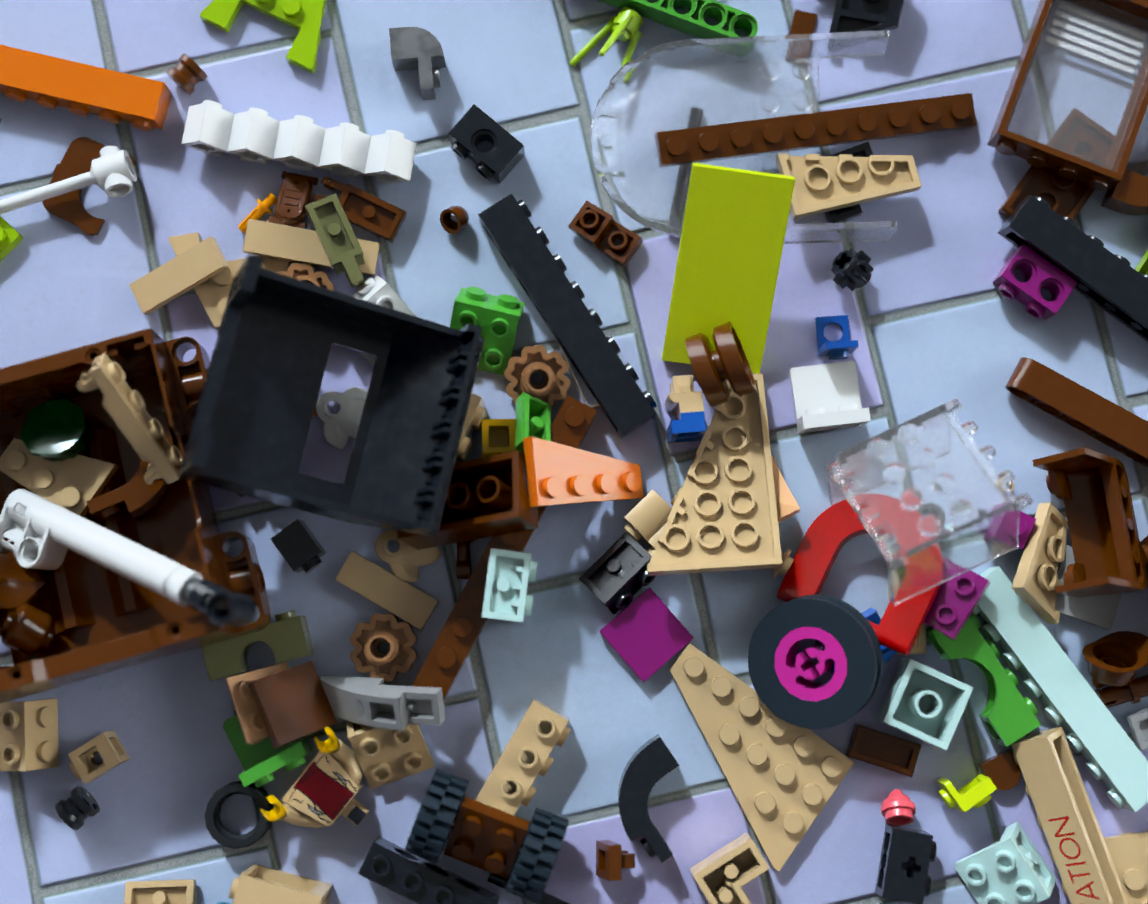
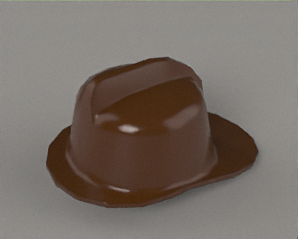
[1082,631,1148,688]

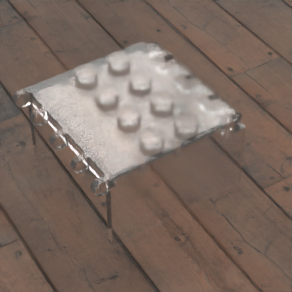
[825,399,1032,606]

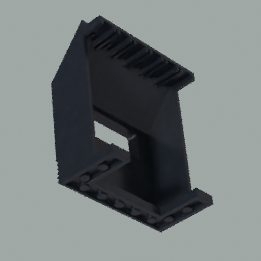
[178,254,485,537]

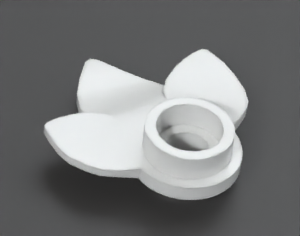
[316,387,368,450]

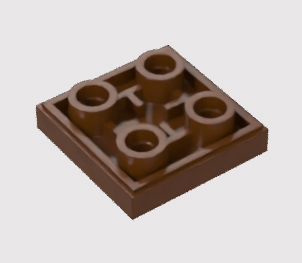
[249,660,338,749]

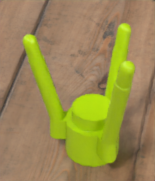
[570,7,643,78]

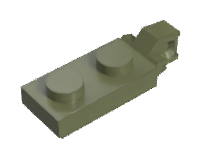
[305,193,365,288]

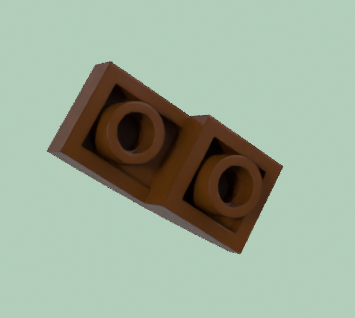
[568,201,643,268]

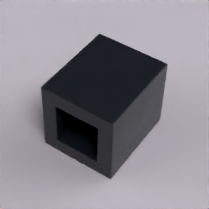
[271,519,326,573]

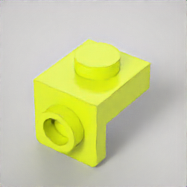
[937,774,997,813]

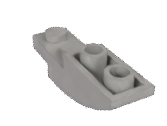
[319,675,446,730]

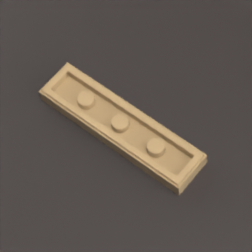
[243,218,380,277]

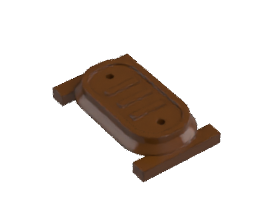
[269,171,318,229]

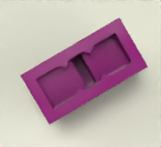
[992,244,1078,320]

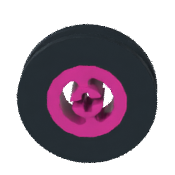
[748,595,883,729]

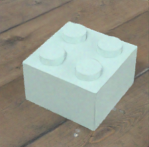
[875,657,974,751]

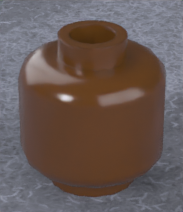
[0,604,55,655]

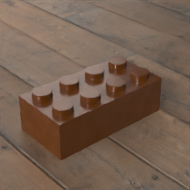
[397,450,538,550]

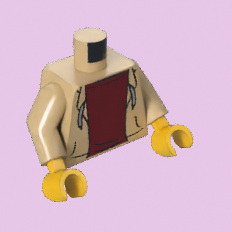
[260,727,369,828]

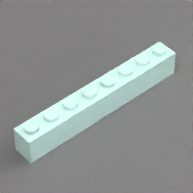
[972,566,1148,812]

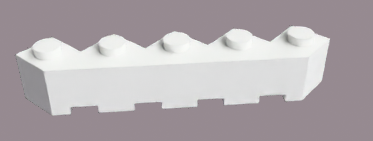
[182,100,417,184]

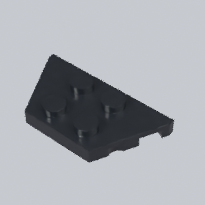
[827,0,904,48]

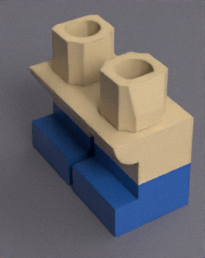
[664,375,706,443]

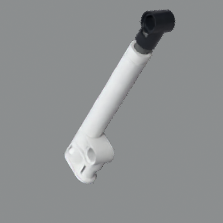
[0,488,256,627]

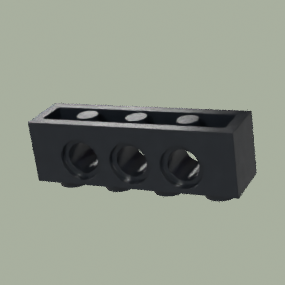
[358,836,500,904]

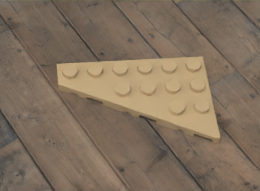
[669,643,854,871]

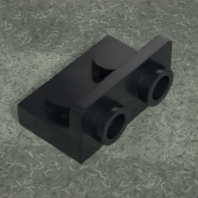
[579,532,656,614]

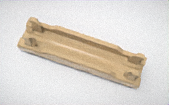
[77,353,183,485]

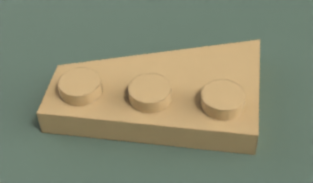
[0,438,120,517]

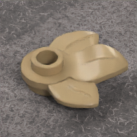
[375,530,442,582]

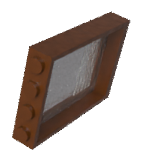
[987,0,1148,192]

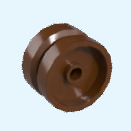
[685,321,757,408]

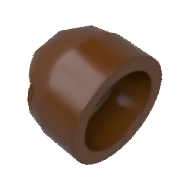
[440,206,469,234]

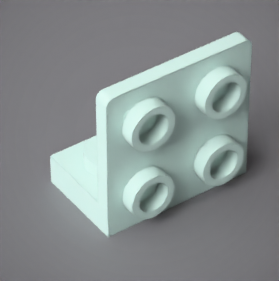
[482,548,538,622]
[954,822,1056,904]

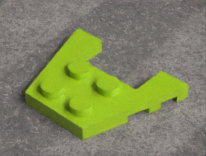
[200,0,327,74]

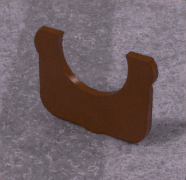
[42,137,136,236]

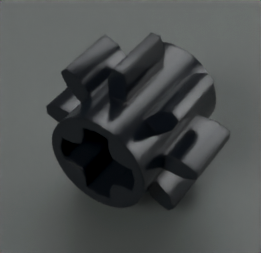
[831,248,874,291]

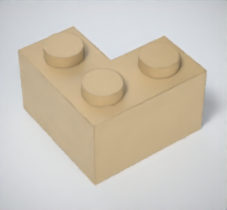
[690,832,770,904]

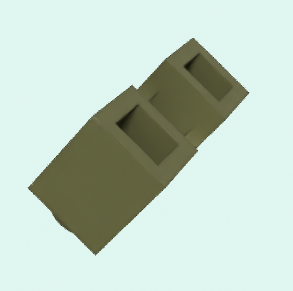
[202,611,315,681]

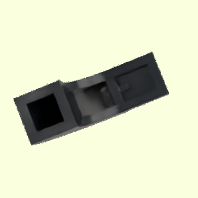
[618,734,679,862]

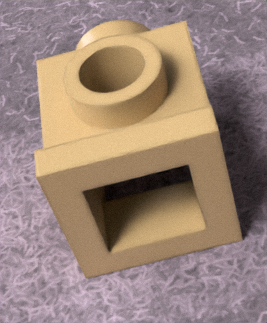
[68,730,130,784]

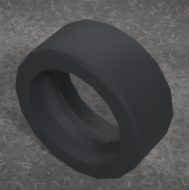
[205,781,273,849]

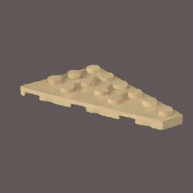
[647,373,782,576]

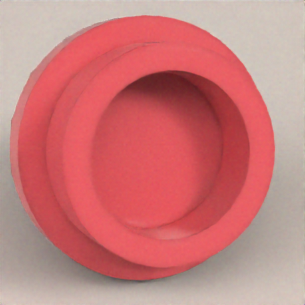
[881,789,916,826]

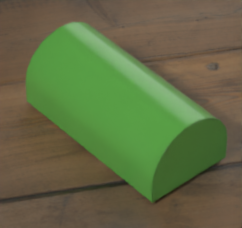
[515,392,551,455]

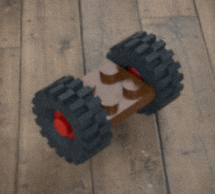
[405,769,569,904]

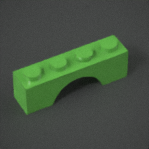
[926,613,1041,747]

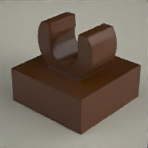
[596,840,635,881]

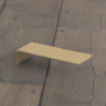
[560,345,601,409]

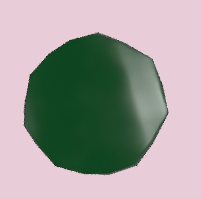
[20,399,93,461]

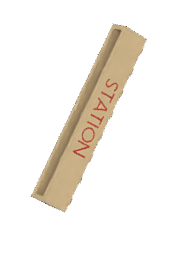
[1011,727,1129,904]

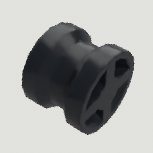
[55,786,100,830]

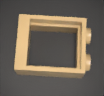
[229,864,333,904]

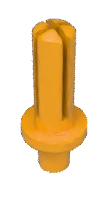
[238,193,277,234]

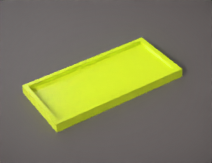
[662,163,795,374]

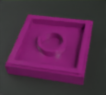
[599,587,694,682]

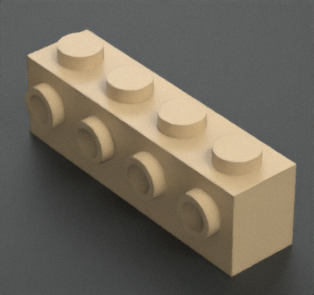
[475,699,571,815]

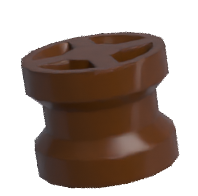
[166,53,208,95]

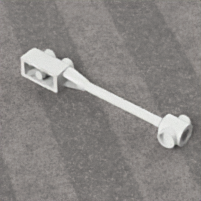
[0,145,137,214]

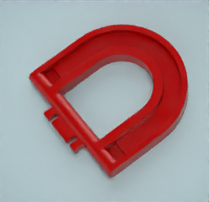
[777,495,942,656]

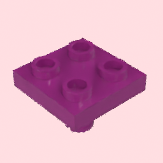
[924,553,990,641]

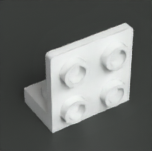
[789,360,871,434]

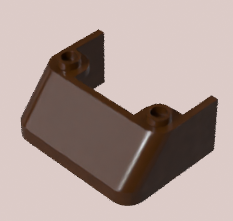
[1033,447,1147,597]

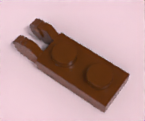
[312,176,407,243]

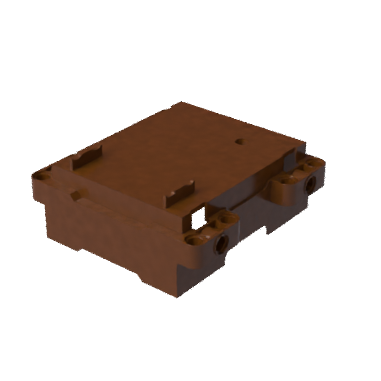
[0,328,271,703]

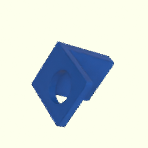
[815,315,859,360]

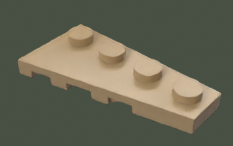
[776,153,922,219]

